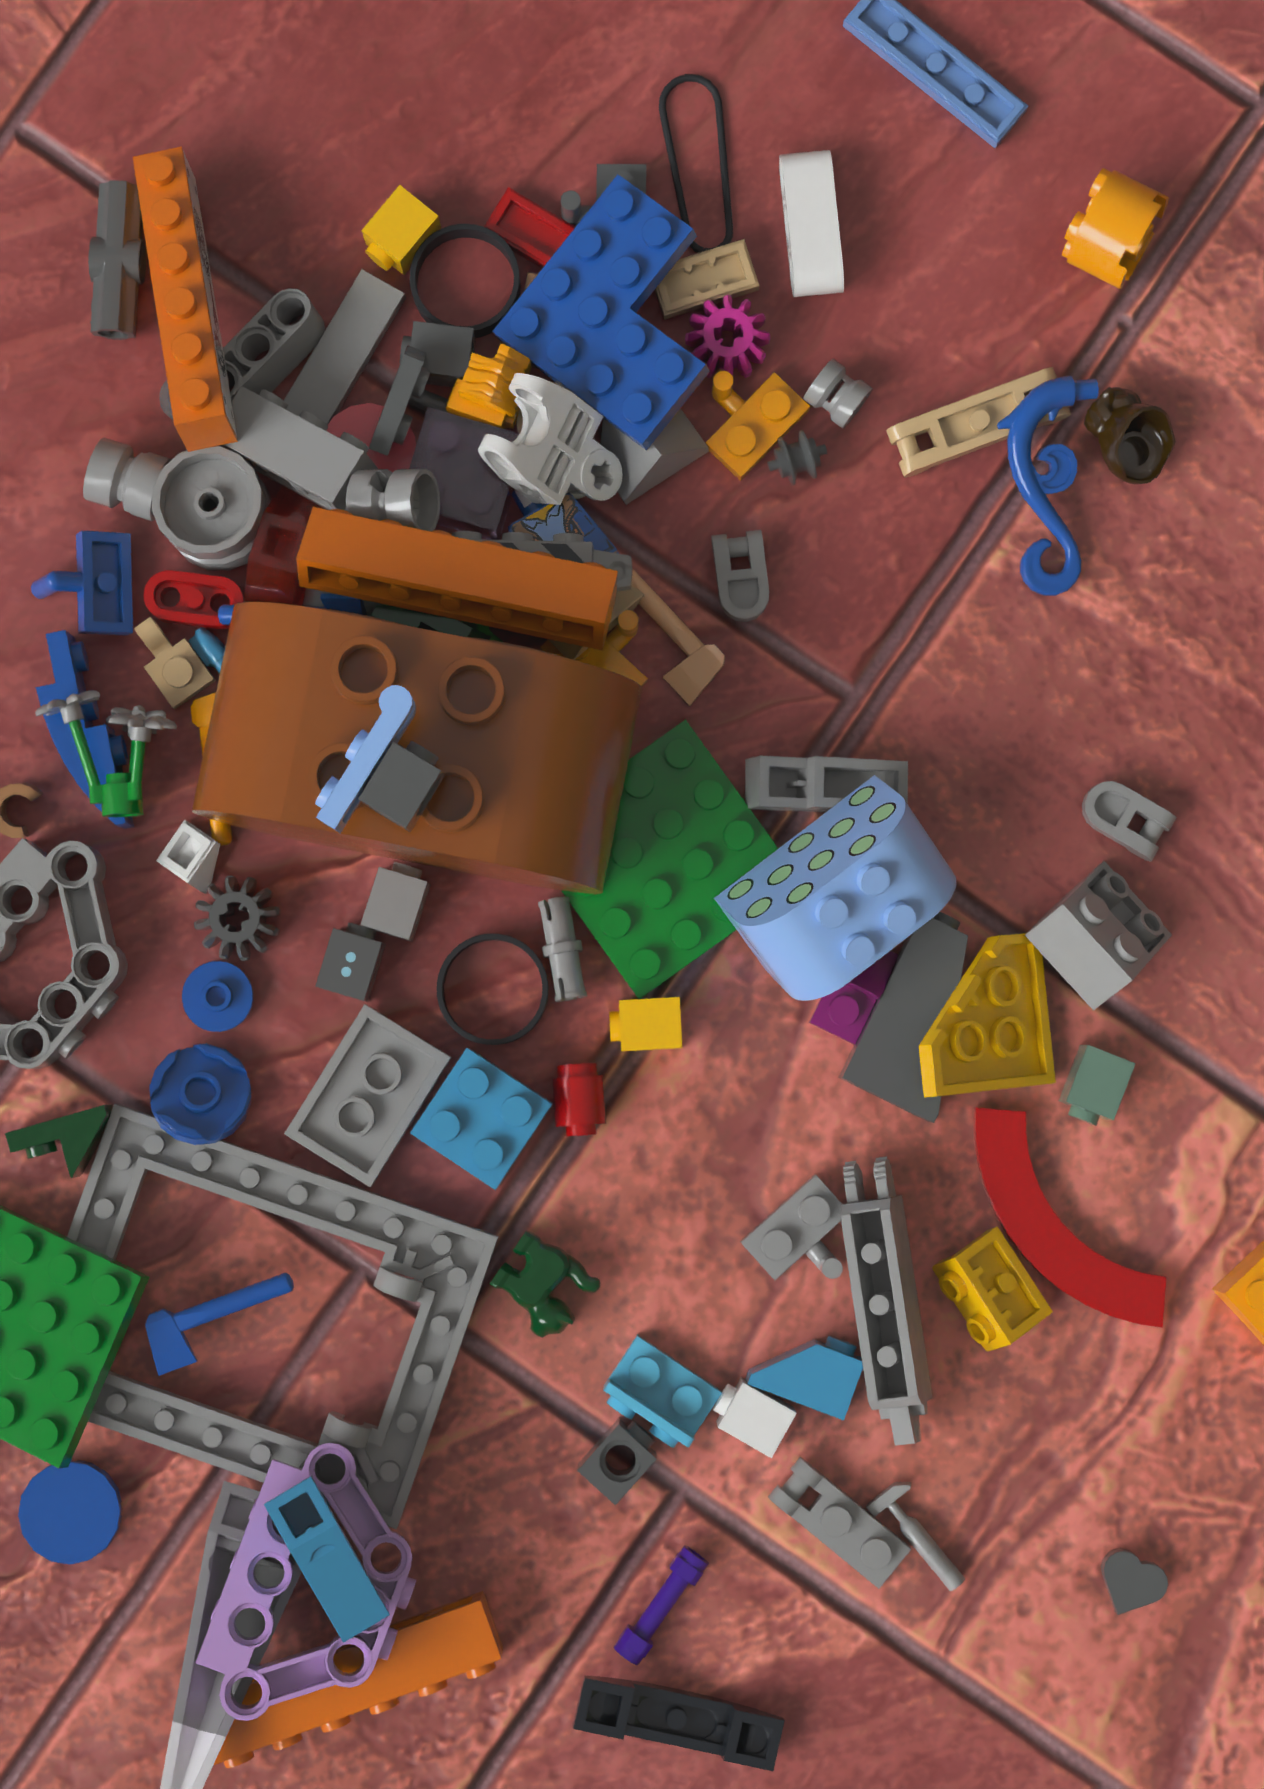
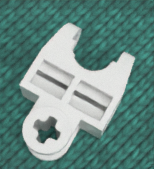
[478,373,623,505]

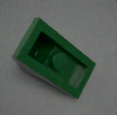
[5,1104,113,1178]

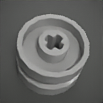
[152,446,275,571]

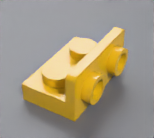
[932,1226,1053,1352]

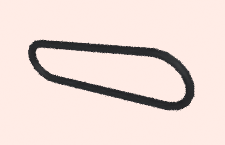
[659,74,733,253]

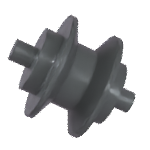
[767,430,827,486]

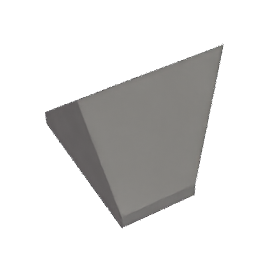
[600,409,709,505]

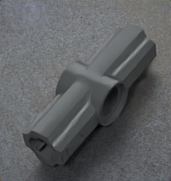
[88,180,146,340]

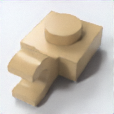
[134,617,216,709]

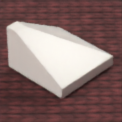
[156,820,220,894]

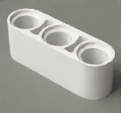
[779,150,844,297]

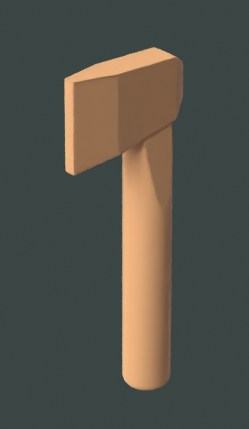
[632,569,725,706]

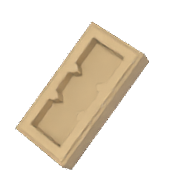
[655,239,759,320]

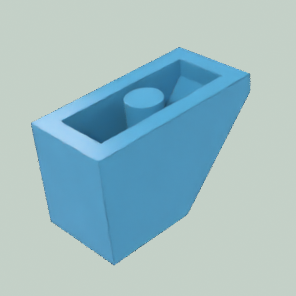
[745,1335,863,1420]

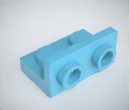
[603,1334,722,1448]

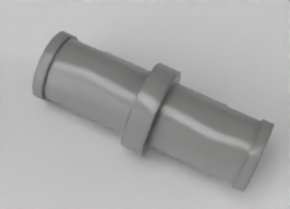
[538,897,587,1002]

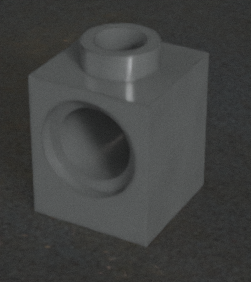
[358,741,445,832]
[577,1418,657,1505]

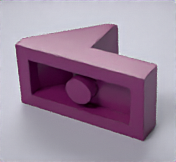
[809,951,898,1045]

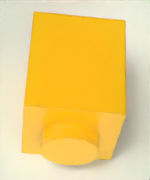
[361,185,441,275]
[609,997,683,1051]

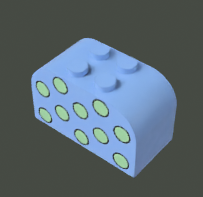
[714,775,956,1001]

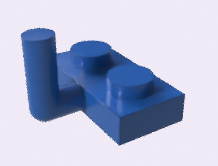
[31,530,133,636]

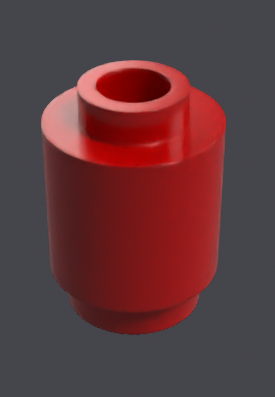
[552,1063,606,1137]

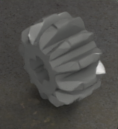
[194,875,281,961]

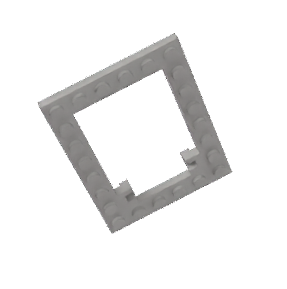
[67,1104,499,1529]

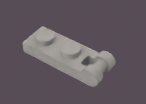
[768,1457,911,1589]

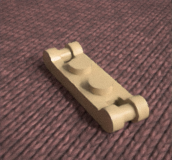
[886,367,1071,478]

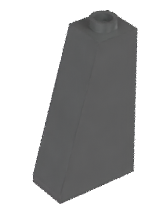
[838,912,968,1123]

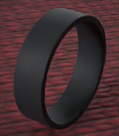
[410,224,520,338]
[437,933,549,1045]

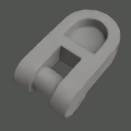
[711,530,769,622]
[1082,781,1177,862]

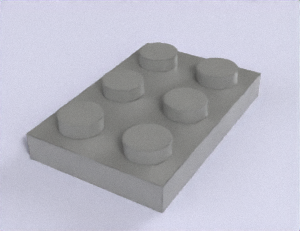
[284,1004,452,1187]

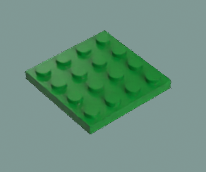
[561,719,779,999]
[0,1205,150,1469]

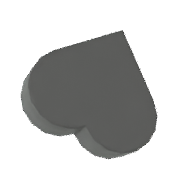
[1101,1548,1168,1615]

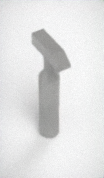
[866,1482,965,1591]

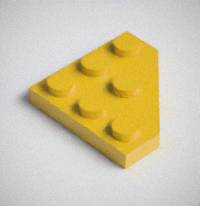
[919,933,1056,1097]

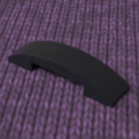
[572,1675,785,1771]

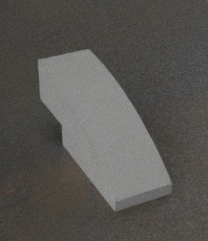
[745,755,908,812]

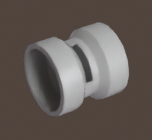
[803,358,873,429]

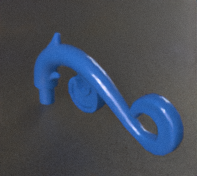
[997,376,1099,596]

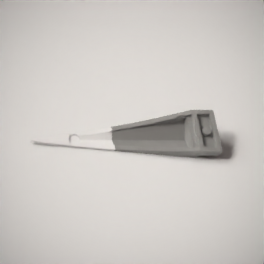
[160,1481,302,1789]

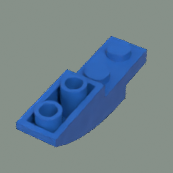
[36,630,135,829]

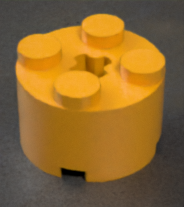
[1062,168,1169,290]

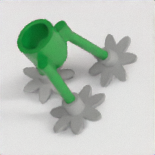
[35,690,177,817]

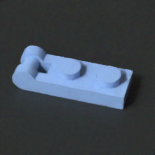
[315,685,416,834]

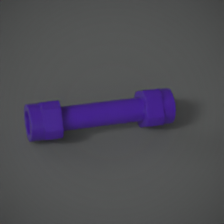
[614,1545,709,1665]

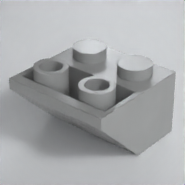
[1025,861,1172,1010]

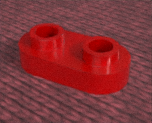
[143,570,246,629]

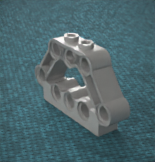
[0,838,128,1069]

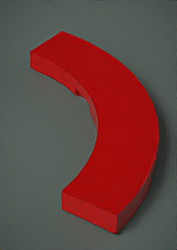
[973,1107,1167,1328]

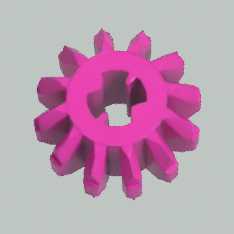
[685,294,770,378]

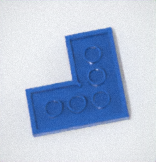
[492,174,710,451]

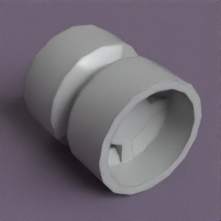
[83,437,171,521]
[346,469,440,531]

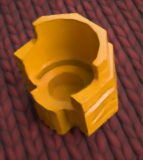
[446,343,532,434]

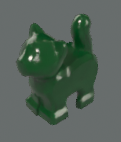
[490,1230,601,1338]

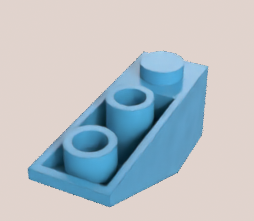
[264,1475,390,1643]

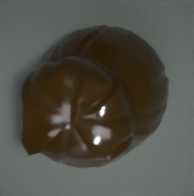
[1084,387,1176,485]

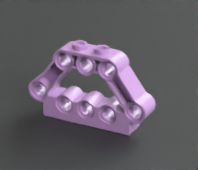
[195,1442,416,1721]

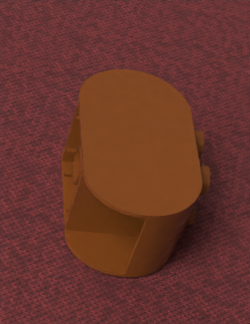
[192,602,642,894]

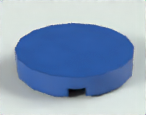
[149,1044,251,1145]
[18,1460,122,1565]

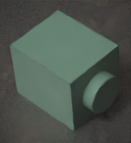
[1058,1045,1136,1126]

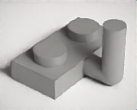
[740,1174,843,1280]

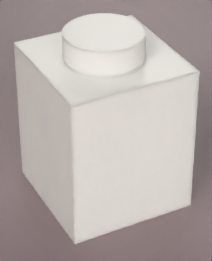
[713,1377,797,1458]

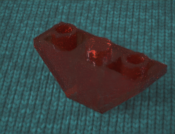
[244,485,327,606]

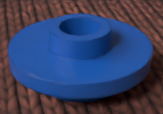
[182,961,254,1032]

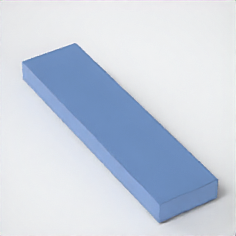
[843,0,1028,149]

